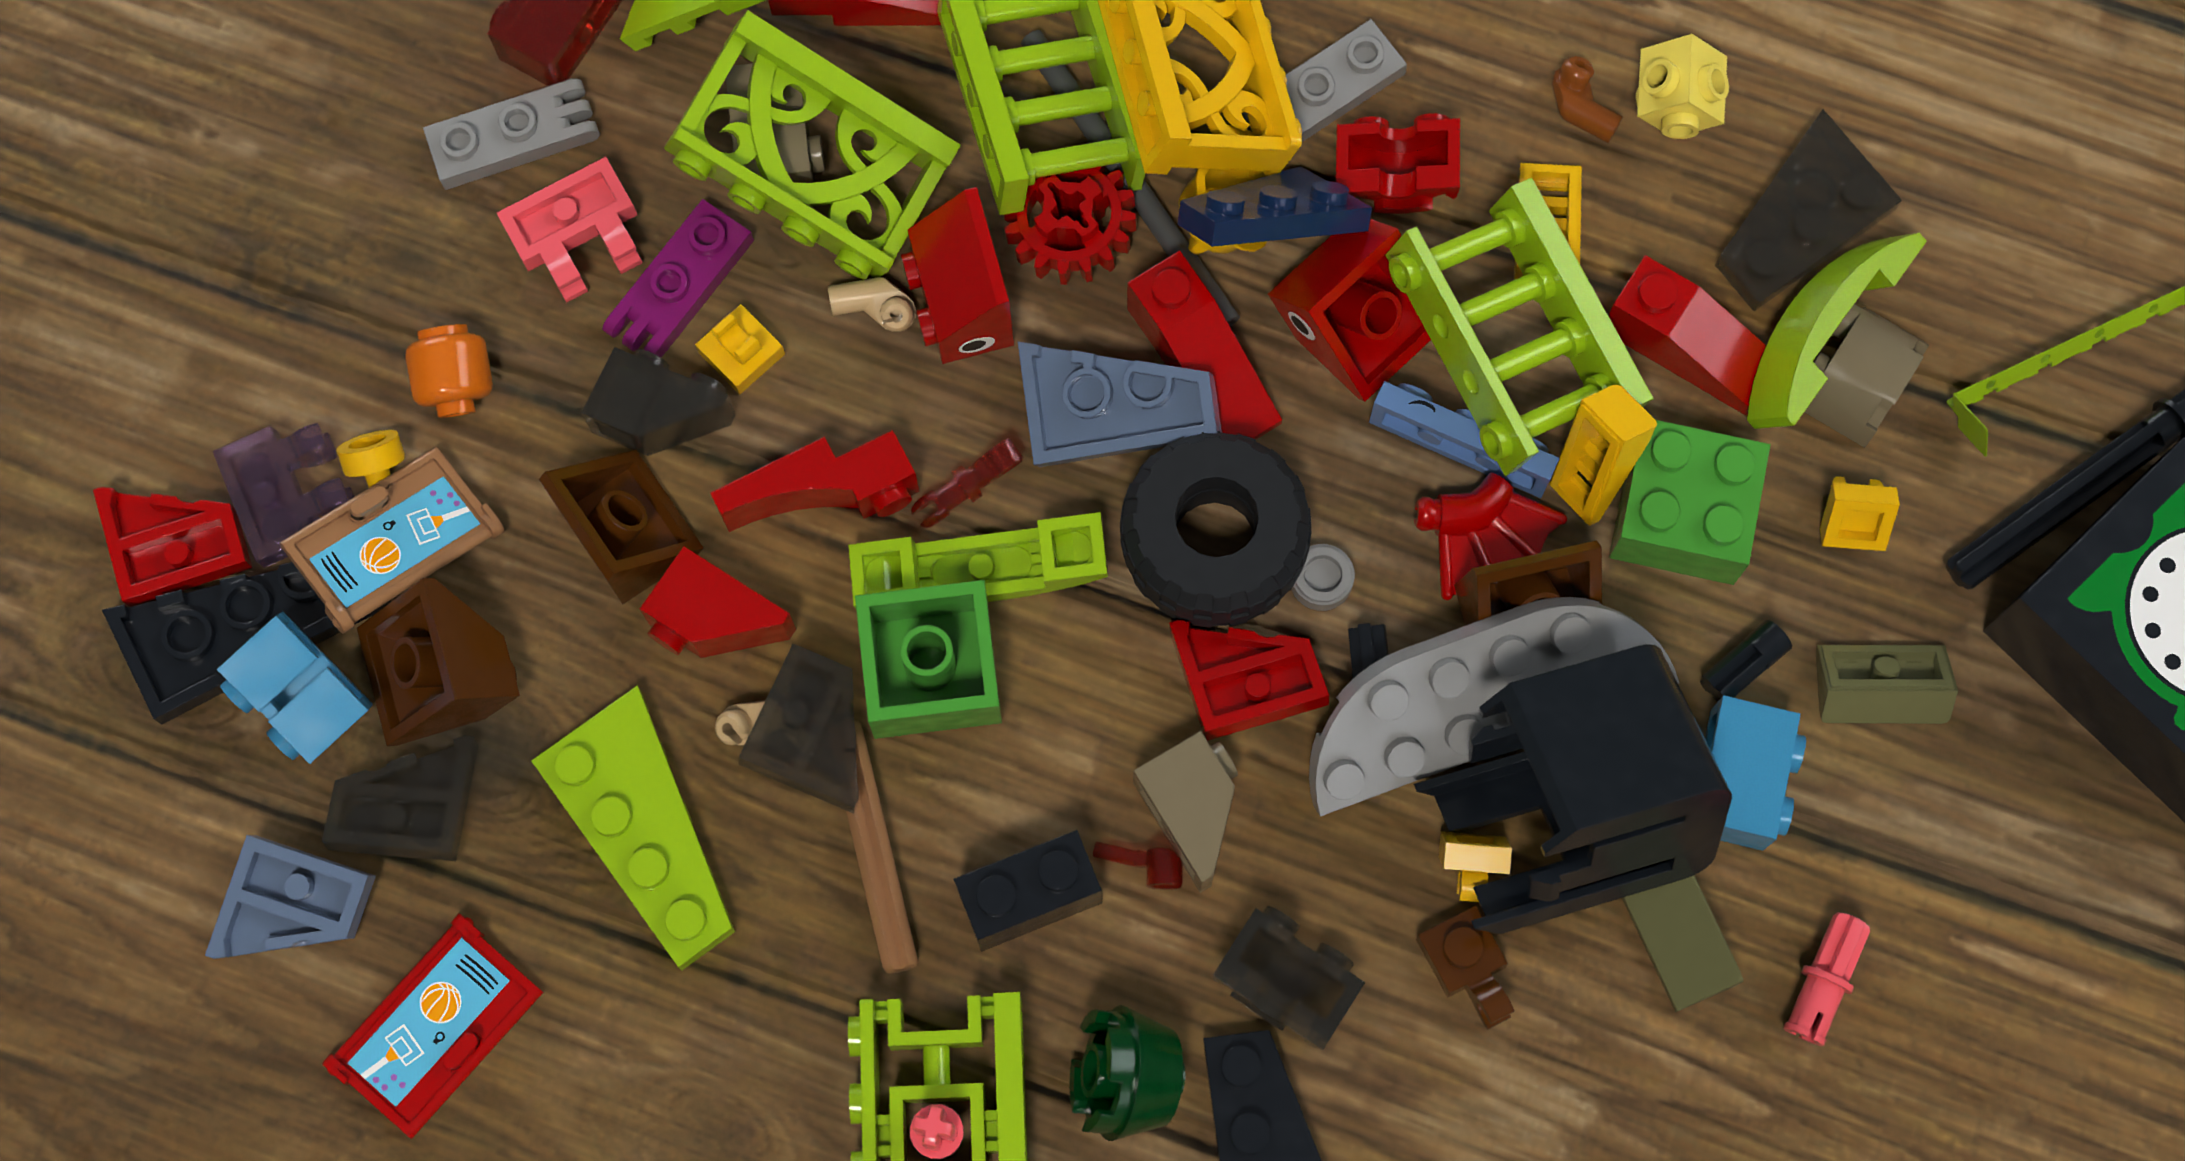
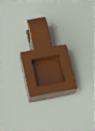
[1416,905,1515,1030]

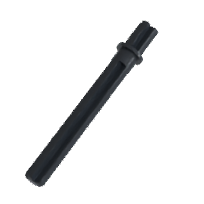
[1946,389,2185,590]

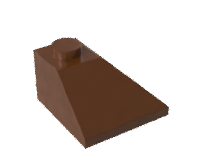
[357,578,520,746]

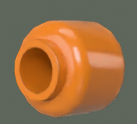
[405,324,493,418]

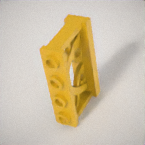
[1098,0,1302,176]

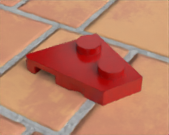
[93,487,253,607]
[1169,620,1329,741]

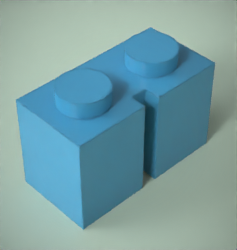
[217,611,373,764]
[1705,695,1806,851]

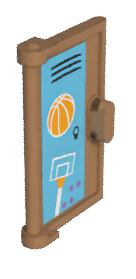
[280,447,505,634]

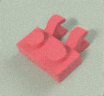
[496,157,643,303]

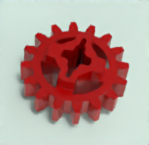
[1004,166,1137,285]

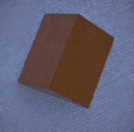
[539,450,704,604]
[1454,540,1602,626]

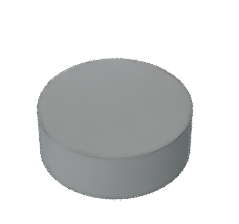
[1291,544,1355,611]

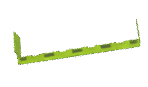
[1947,286,2185,457]

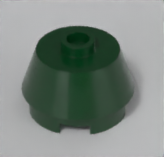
[1069,1005,1185,1141]

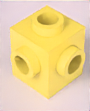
[1636,34,1729,139]

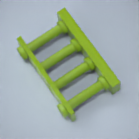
[937,0,1145,216]
[1385,178,1654,476]

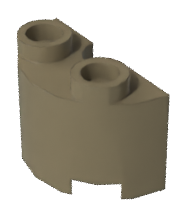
[1805,304,1929,448]

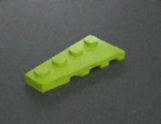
[531,685,735,971]

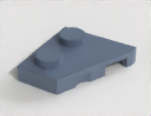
[205,835,376,959]

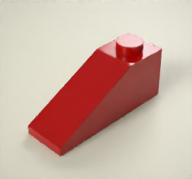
[1127,250,1282,440]
[1608,255,1766,416]

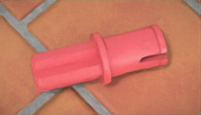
[1783,912,1870,1046]
[910,1104,963,1159]

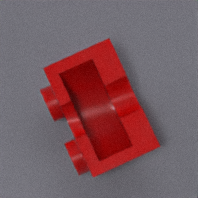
[1336,113,1460,214]

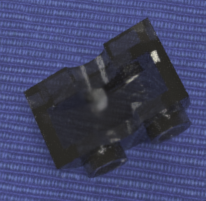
[1212,906,1365,1050]

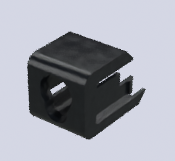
[1414,644,1732,934]

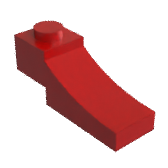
[710,430,920,532]

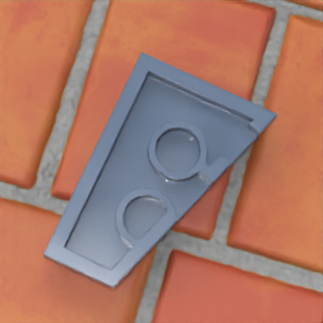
[1018,342,1222,467]

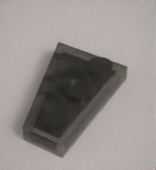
[1715,109,1902,311]

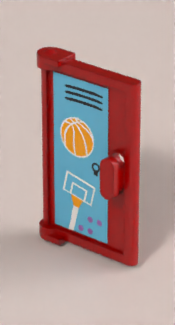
[322,913,544,1139]

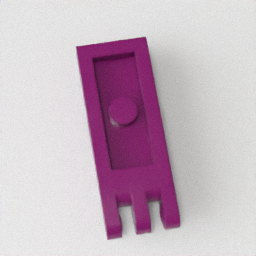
[602,199,754,365]

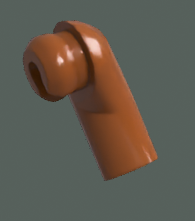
[1552,56,1623,143]

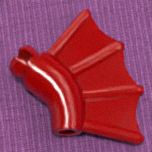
[1414,472,1568,601]

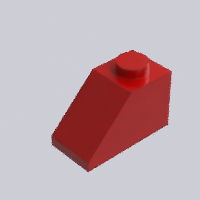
[640,546,797,658]

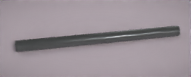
[1021,30,1240,327]

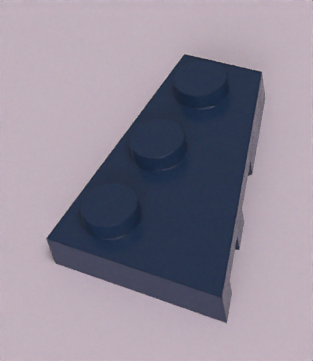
[1177,166,1372,247]

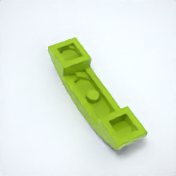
[1747,232,1927,429]
[848,512,1108,609]

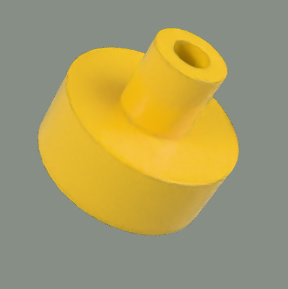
[336,430,406,488]

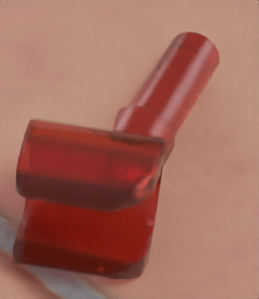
[1093,841,1183,890]

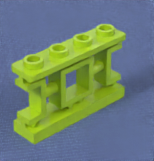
[848,992,1028,1161]

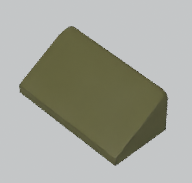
[1816,645,1958,724]
[1622,876,1743,1012]

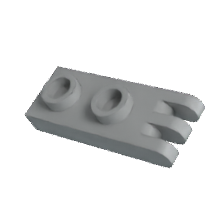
[1242,19,1407,142]
[423,79,600,190]

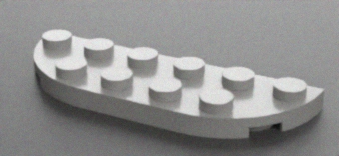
[1309,597,1679,817]

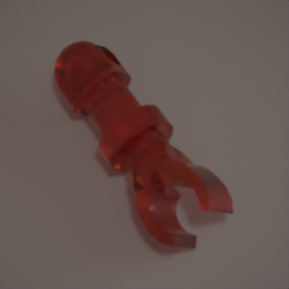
[911,437,1023,528]

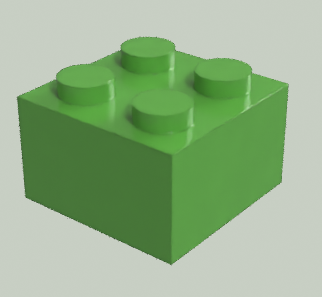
[1609,420,1771,585]
[855,580,1002,739]

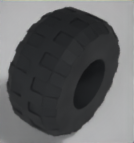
[1120,431,1312,628]

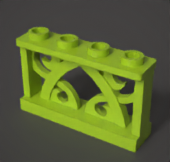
[664,10,961,279]

